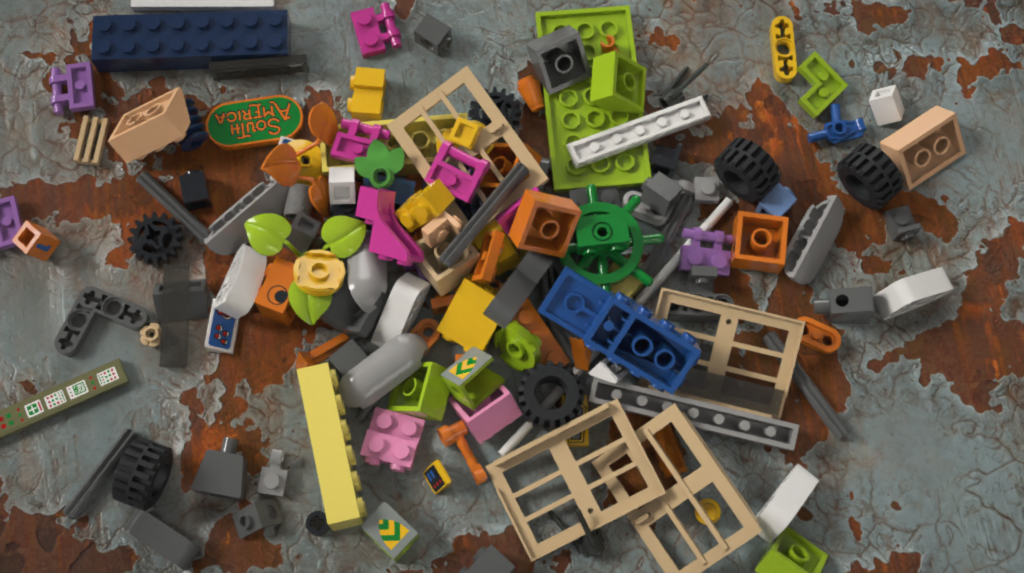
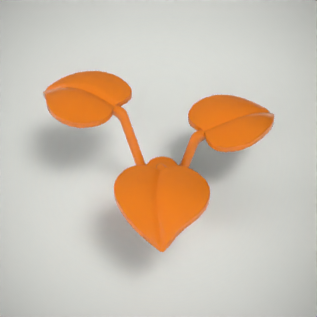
[260,101,338,218]

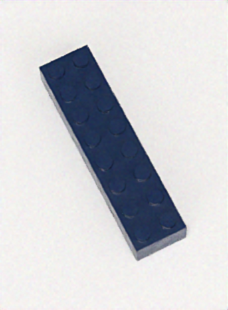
[91,10,291,73]

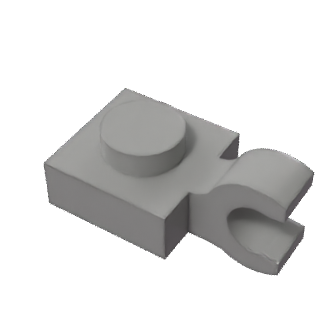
[678,177,719,204]
[257,449,289,497]

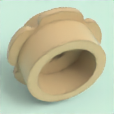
[140,323,165,348]

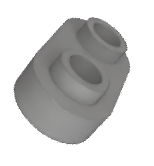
[621,191,671,226]

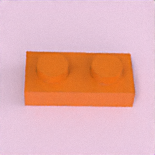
[471,230,505,284]
[651,423,688,478]

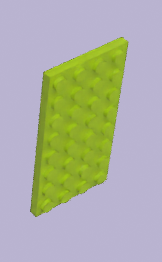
[535,5,652,193]

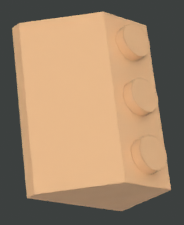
[108,87,191,163]
[879,106,966,191]

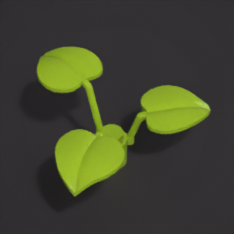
[244,213,366,325]

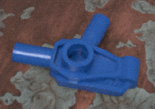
[807,104,867,145]

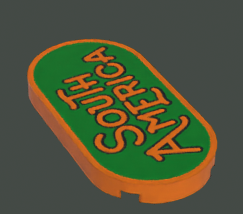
[206,95,304,150]

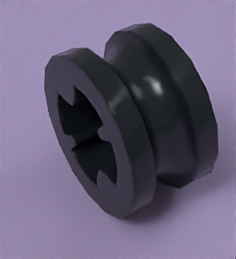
[306,511,330,536]

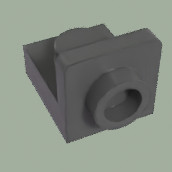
[883,205,922,242]
[688,265,717,294]

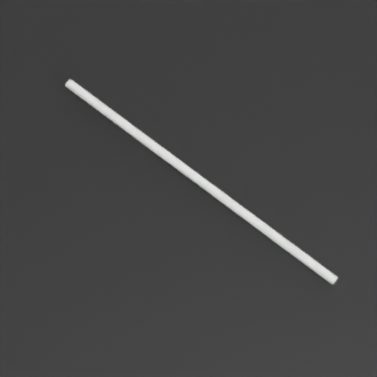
[498,197,733,457]

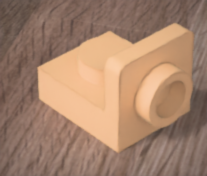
[421,210,463,248]

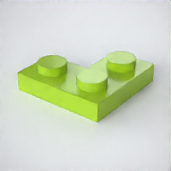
[796,51,848,119]

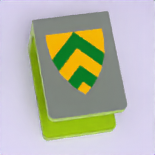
[441,347,505,410]
[361,502,420,562]

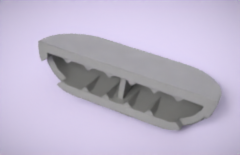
[204,179,289,255]
[784,195,843,285]
[347,230,388,314]
[338,333,428,409]

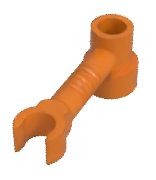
[437,420,488,485]

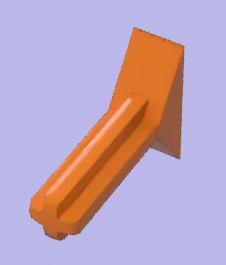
[295,333,350,369]
[569,337,592,371]

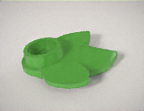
[354,139,405,189]

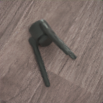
[659,62,709,108]
[548,509,606,558]

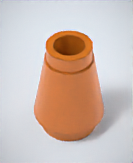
[517,75,545,113]

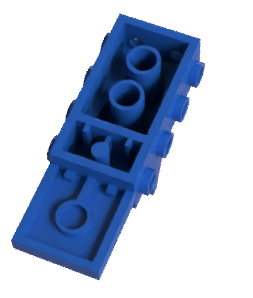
[538,266,701,395]

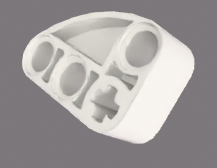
[213,244,267,319]
[873,267,954,320]
[371,272,431,347]
[756,463,819,544]

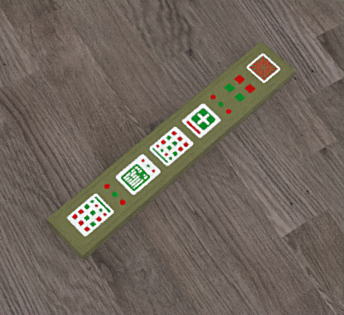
[0,358,130,440]

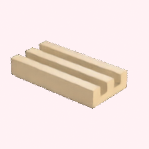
[73,115,110,167]

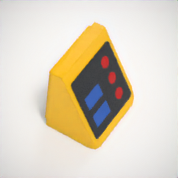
[423,459,452,494]

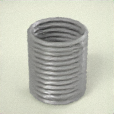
[283,183,313,221]

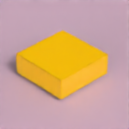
[448,116,483,151]

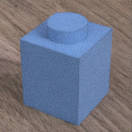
[755,183,797,217]

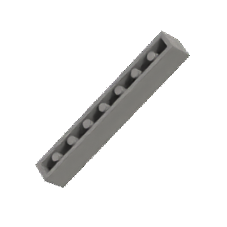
[587,377,799,451]

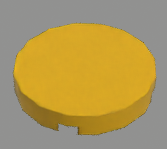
[293,249,346,297]

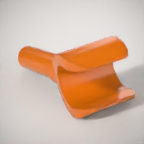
[600,35,622,54]

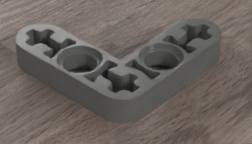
[54,286,150,357]

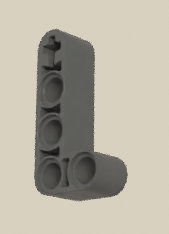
[483,251,554,329]

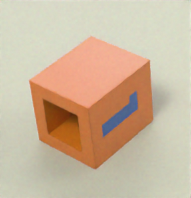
[12,220,61,262]

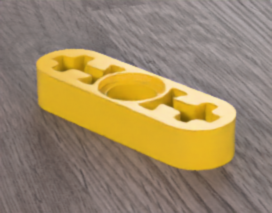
[769,16,797,84]

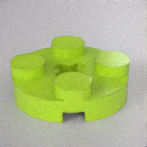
[494,320,542,371]

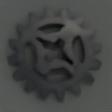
[469,87,521,131]
[127,211,185,267]

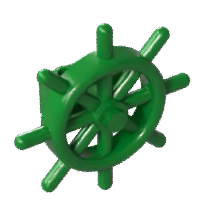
[548,183,665,291]

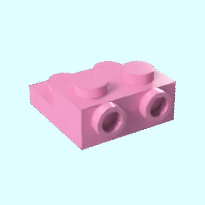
[360,407,426,473]

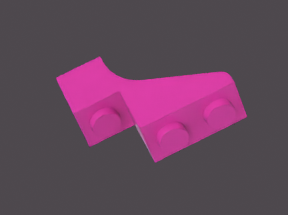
[355,186,424,266]

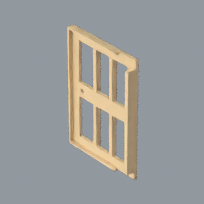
[386,66,549,229]
[637,287,806,420]
[485,398,666,562]
[591,403,763,573]

